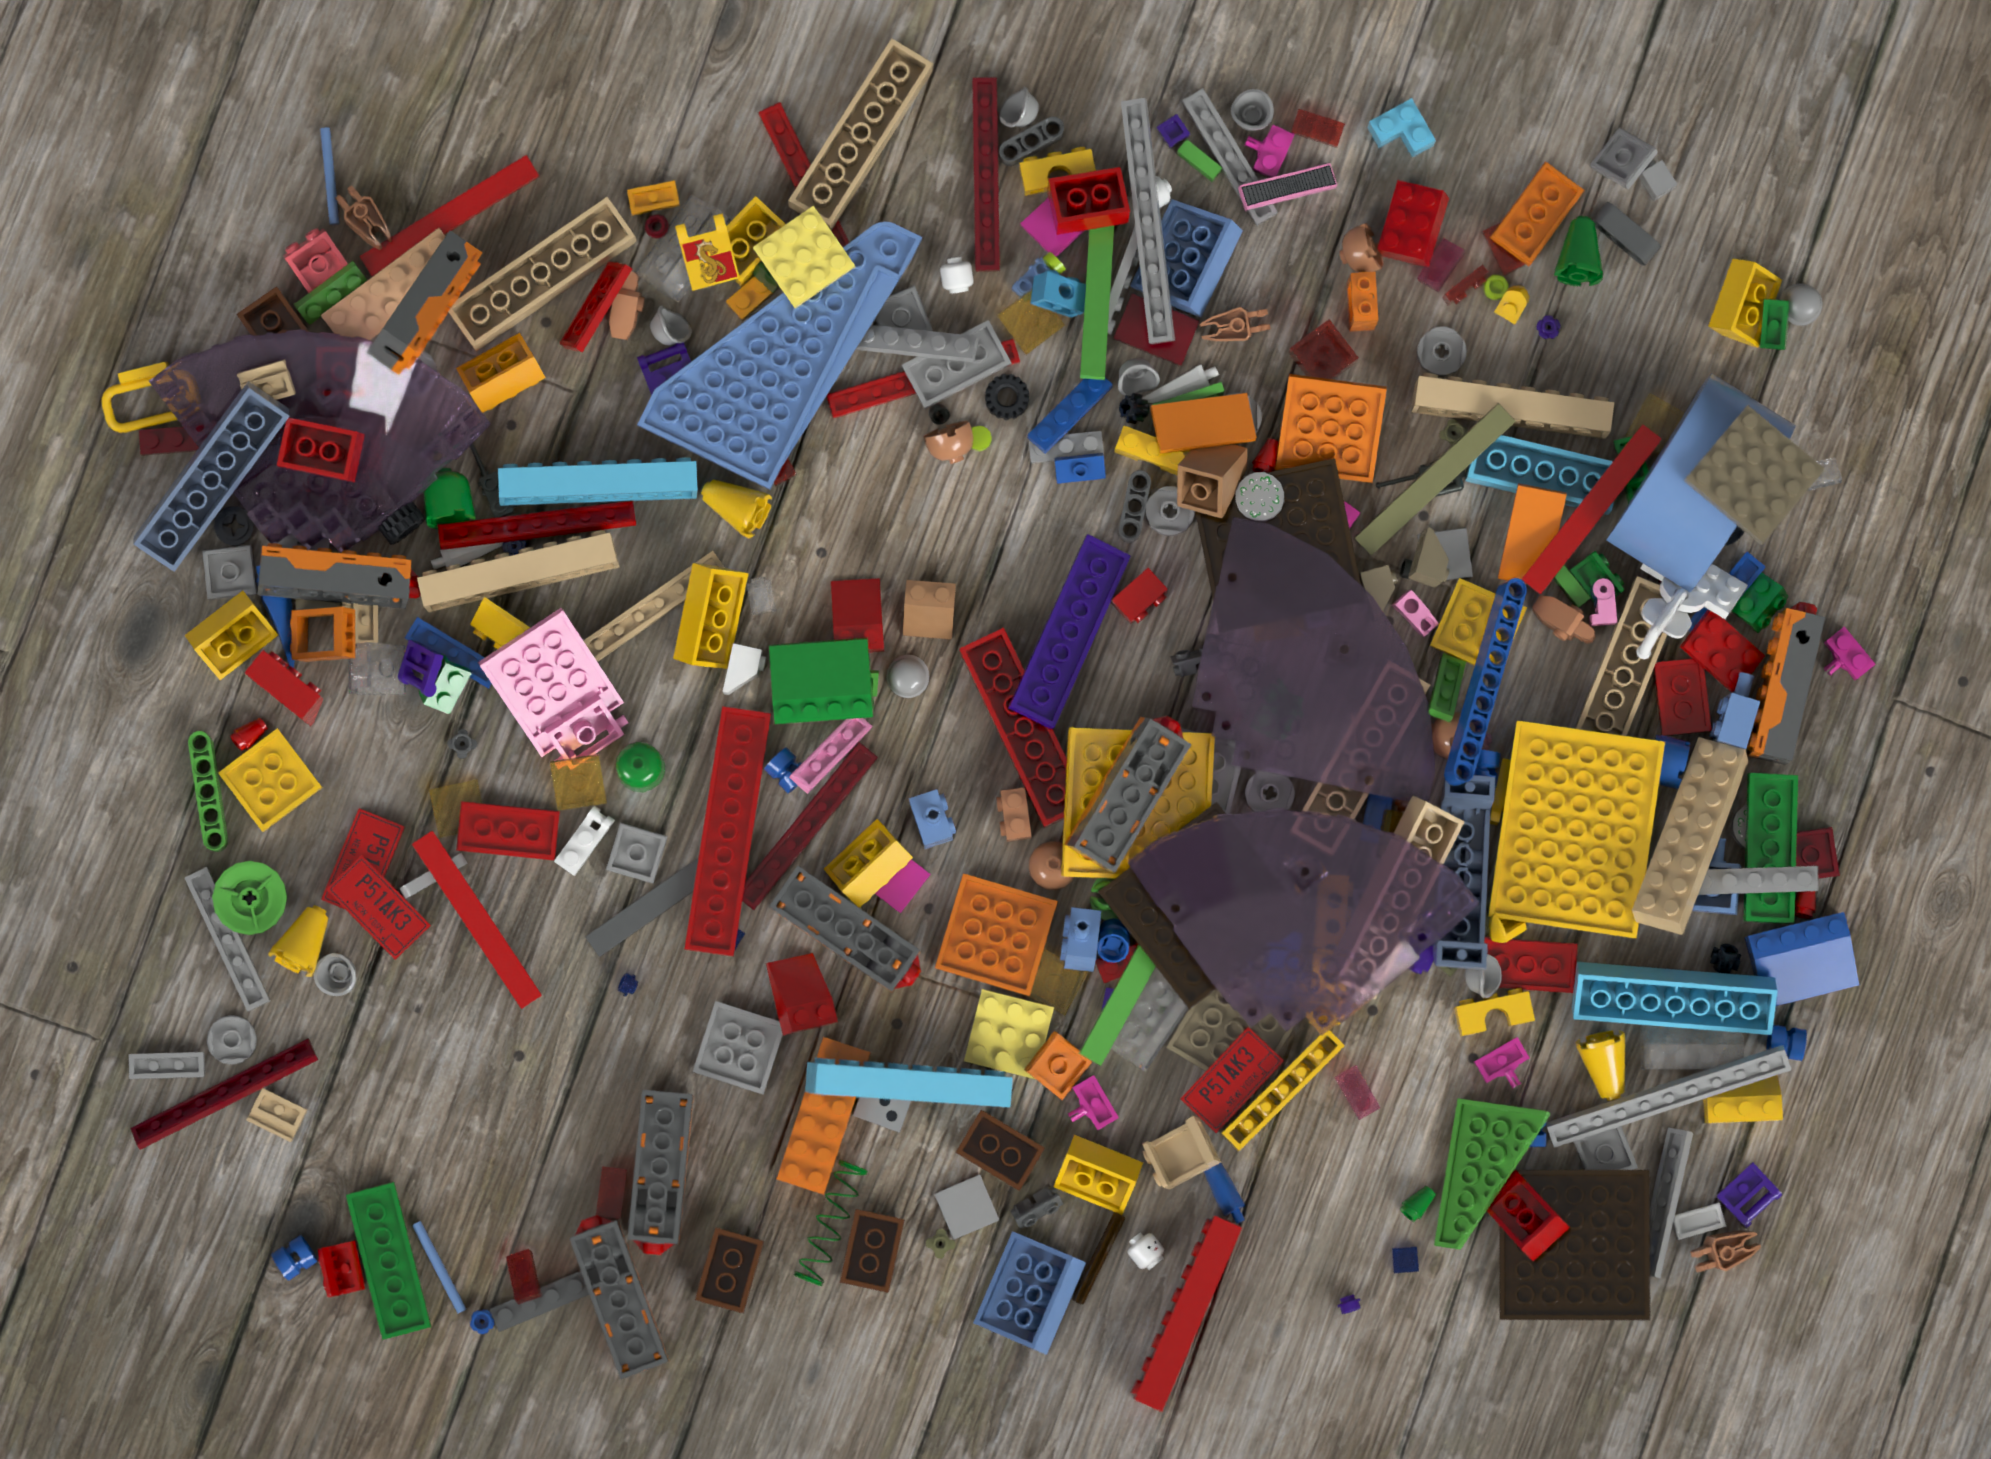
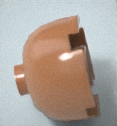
[1339,223,1383,272]
[923,421,974,464]
[1427,712,1471,760]
[1028,841,1074,891]

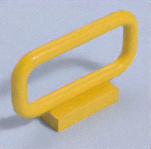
[101,362,201,433]

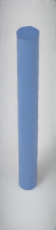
[320,127,339,225]
[412,1221,466,1314]

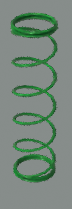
[793,1160,868,1286]

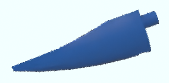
[256,565,295,668]
[1204,1163,1245,1224]

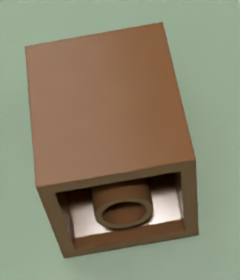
[1177,444,1248,518]
[903,580,956,640]

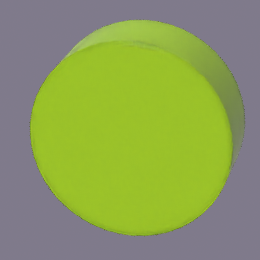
[1043,252,1066,275]
[1484,275,1509,300]
[972,426,992,451]

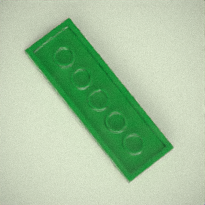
[1743,773,1798,924]
[346,1182,432,1340]

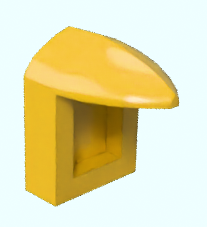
[1494,285,1530,324]
[1488,913,1527,943]

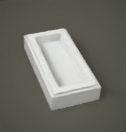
[1673,1203,1726,1240]

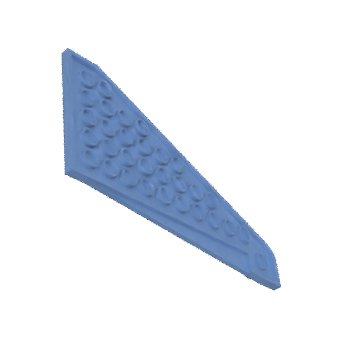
[637,222,922,490]

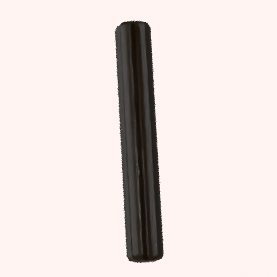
[1072,1212,1125,1305]

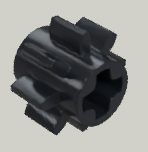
[1119,393,1149,424]
[1710,943,1742,974]

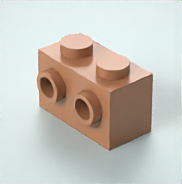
[996,788,1031,842]

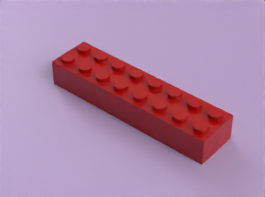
[959,628,1067,829]
[1131,1216,1242,1412]

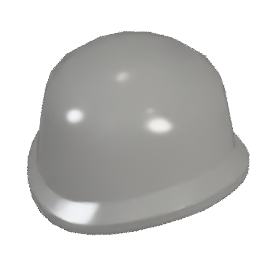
[999,87,1039,128]
[1231,89,1274,131]
[1780,283,1823,326]
[650,306,692,346]
[1118,358,1160,396]
[886,655,929,698]
[314,953,356,996]
[1465,955,1502,998]

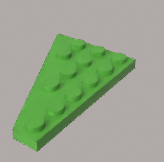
[1434,1098,1550,1250]

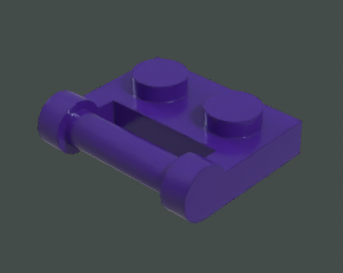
[637,342,691,396]
[398,639,444,697]
[1716,1162,1782,1229]

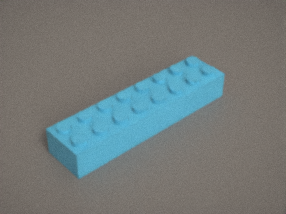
[498,458,698,506]
[1572,962,1778,1035]
[805,1058,1013,1107]

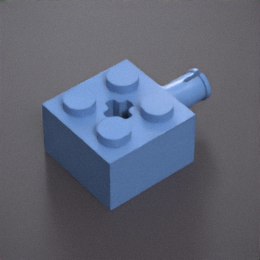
[1709,672,1760,749]
[909,789,956,849]
[1692,838,1742,915]
[1060,907,1101,972]

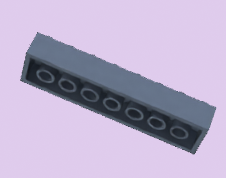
[133,381,290,572]

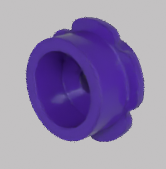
[1536,315,1561,339]
[1338,1295,1361,1314]

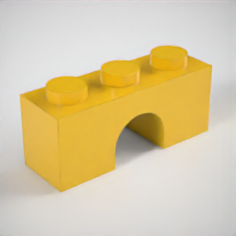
[1019,147,1096,196]
[1114,426,1190,476]
[1454,988,1535,1037]

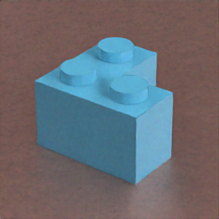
[1367,98,1436,158]

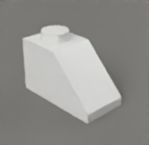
[723,644,766,695]

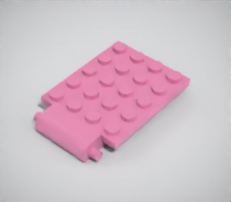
[478,608,628,770]

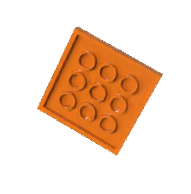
[1275,374,1387,483]
[935,873,1058,997]

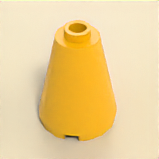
[701,479,772,539]
[268,905,329,977]
[1575,1030,1625,1101]

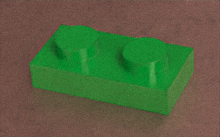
[1760,298,1790,350]

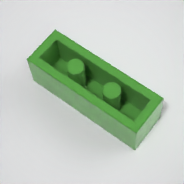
[1177,139,1222,182]
[1553,565,1590,608]

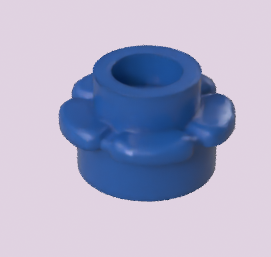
[470,1309,495,1334]

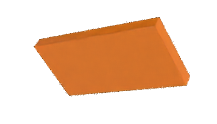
[1490,161,1584,267]
[1150,393,1257,454]
[1498,483,1567,584]

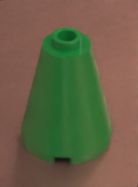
[1554,216,1603,287]

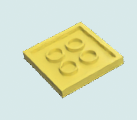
[753,206,855,309]
[964,989,1054,1079]

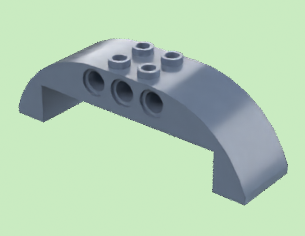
[1433,774,1495,970]

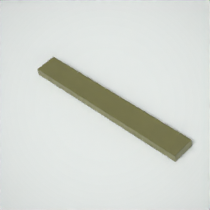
[1354,403,1516,556]

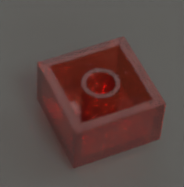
[1288,319,1359,380]

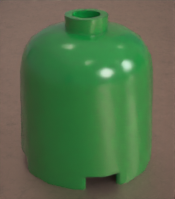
[423,468,476,529]
[616,742,665,793]

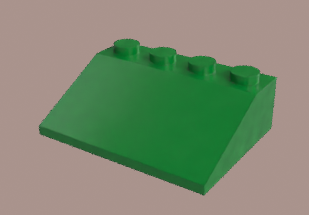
[769,638,874,724]

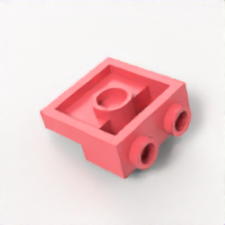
[283,228,348,293]

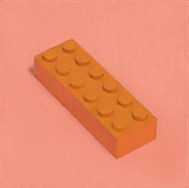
[777,1037,871,1195]

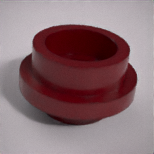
[645,214,669,239]

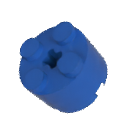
[1655,735,1690,790]

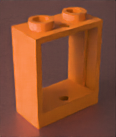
[1347,272,1378,332]
[290,607,355,662]

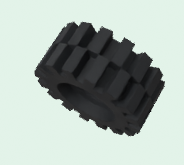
[985,374,1029,420]
[379,502,426,545]

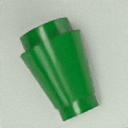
[1400,1185,1436,1222]

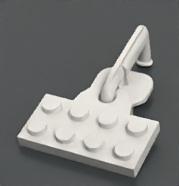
[1636,564,1748,659]

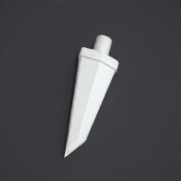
[1142,364,1219,404]
[431,542,504,570]

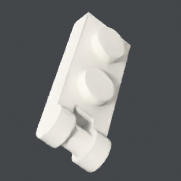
[554,806,615,876]

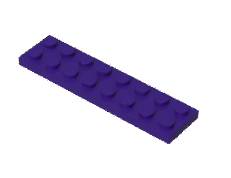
[1008,534,1131,729]

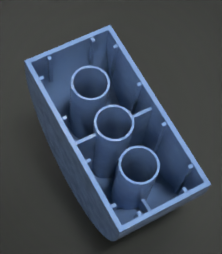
[1607,373,1796,592]

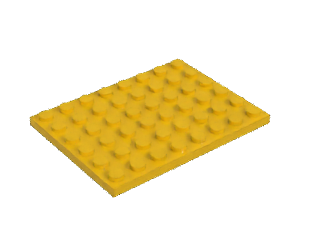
[1488,720,1665,938]

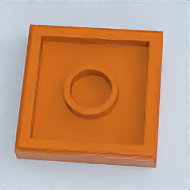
[1024,1031,1092,1100]

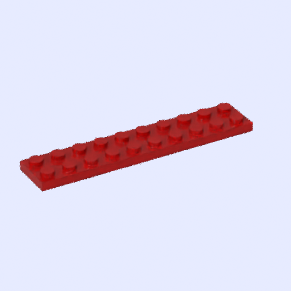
[684,706,771,957]

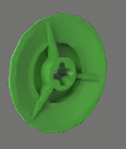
[212,861,287,935]

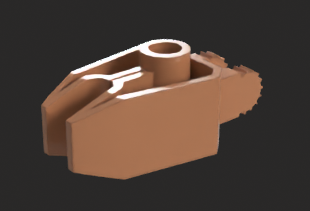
[335,185,392,250]
[609,271,645,340]
[1200,307,1270,341]
[1532,595,1595,644]
[1690,1231,1761,1272]

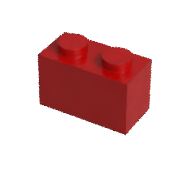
[1111,568,1168,625]

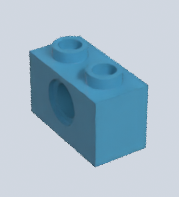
[1030,270,1086,318]

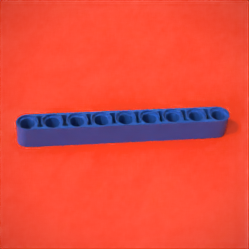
[1444,578,1527,786]

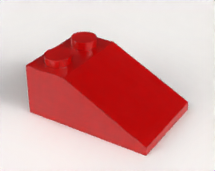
[831,578,884,653]
[766,953,838,1036]
[1487,1170,1570,1261]

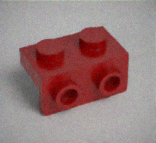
[318,1241,365,1297]

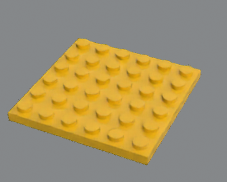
[1061,727,1215,878]

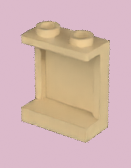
[1142,1116,1221,1190]

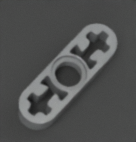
[399,853,468,899]

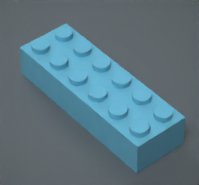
[1465,435,1614,515]

